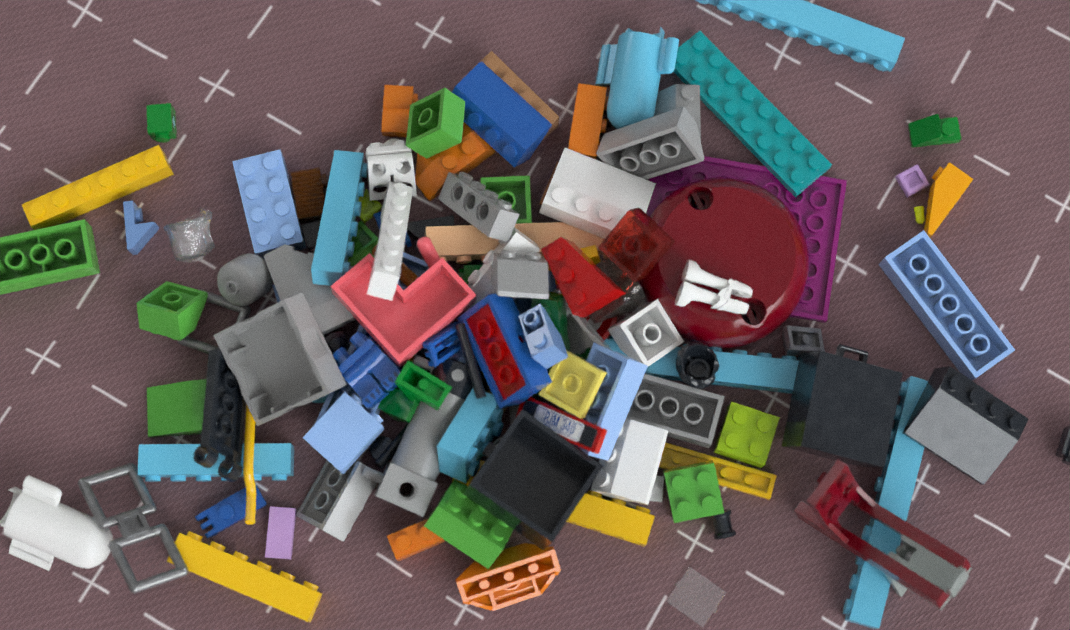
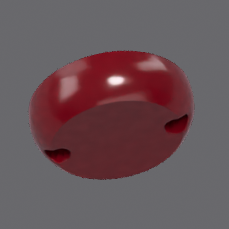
[636,177,809,348]

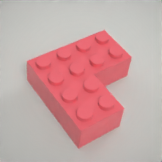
[331,253,476,368]

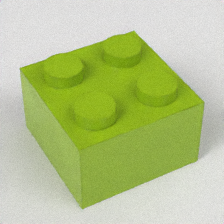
[713,402,780,468]

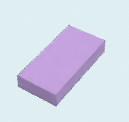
[265,507,296,560]

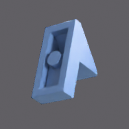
[123,201,159,255]

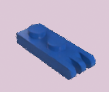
[195,483,268,539]

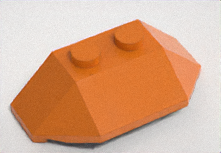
[415,122,497,202]
[456,543,561,611]

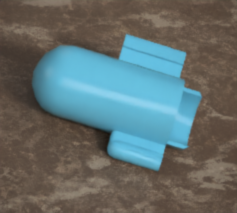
[595,26,679,129]

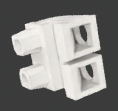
[366,140,417,201]

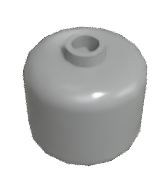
[217,253,273,307]

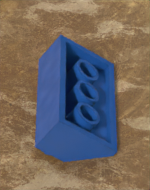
[452,61,552,168]

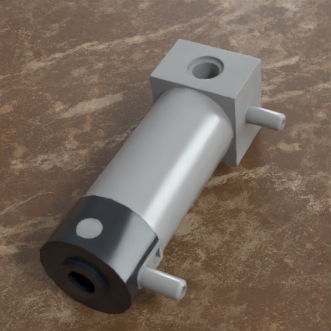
[362,355,483,517]

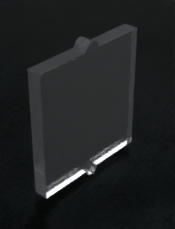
[666,567,726,627]

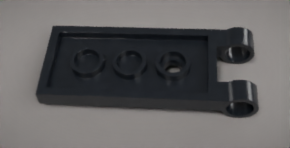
[193,349,246,482]

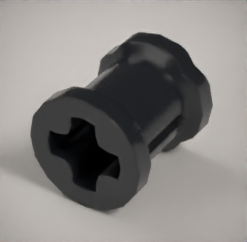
[709,509,736,539]

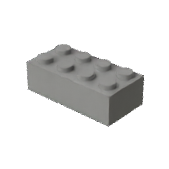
[626,374,725,448]

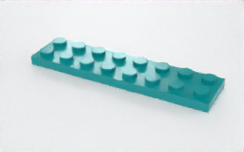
[673,31,832,197]

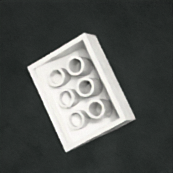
[539,148,656,249]

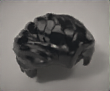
[675,342,719,389]

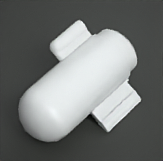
[0,475,113,571]

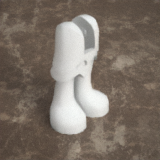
[675,260,753,314]

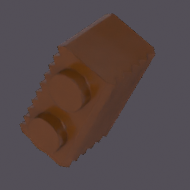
[290,167,328,224]

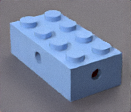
[232,149,307,259]

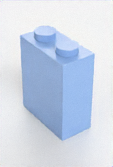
[303,392,384,474]

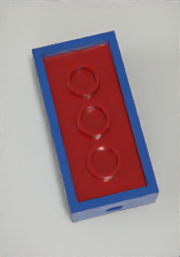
[457,293,552,409]

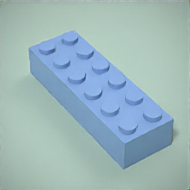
[878,230,1015,380]

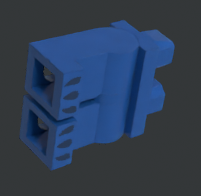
[332,331,402,408]

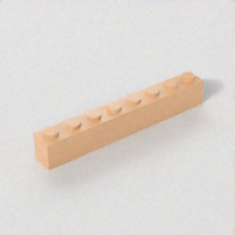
[424,222,624,264]

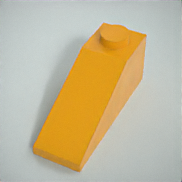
[924,162,973,238]

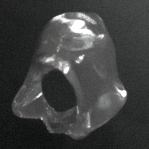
[163,207,215,263]

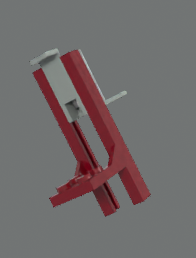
[794,460,972,610]

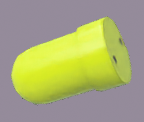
[914,206,925,224]

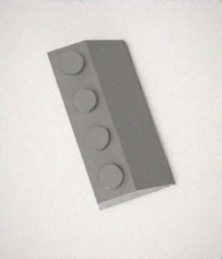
[596,106,704,180]

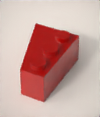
[541,236,626,318]

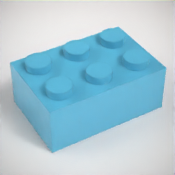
[437,388,504,484]

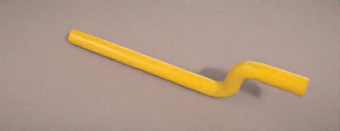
[243,404,256,525]

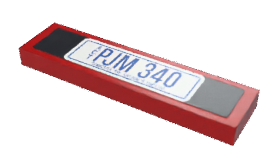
[515,397,608,454]

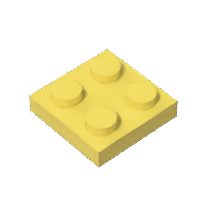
[539,350,607,419]

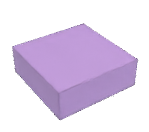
[895,164,930,198]

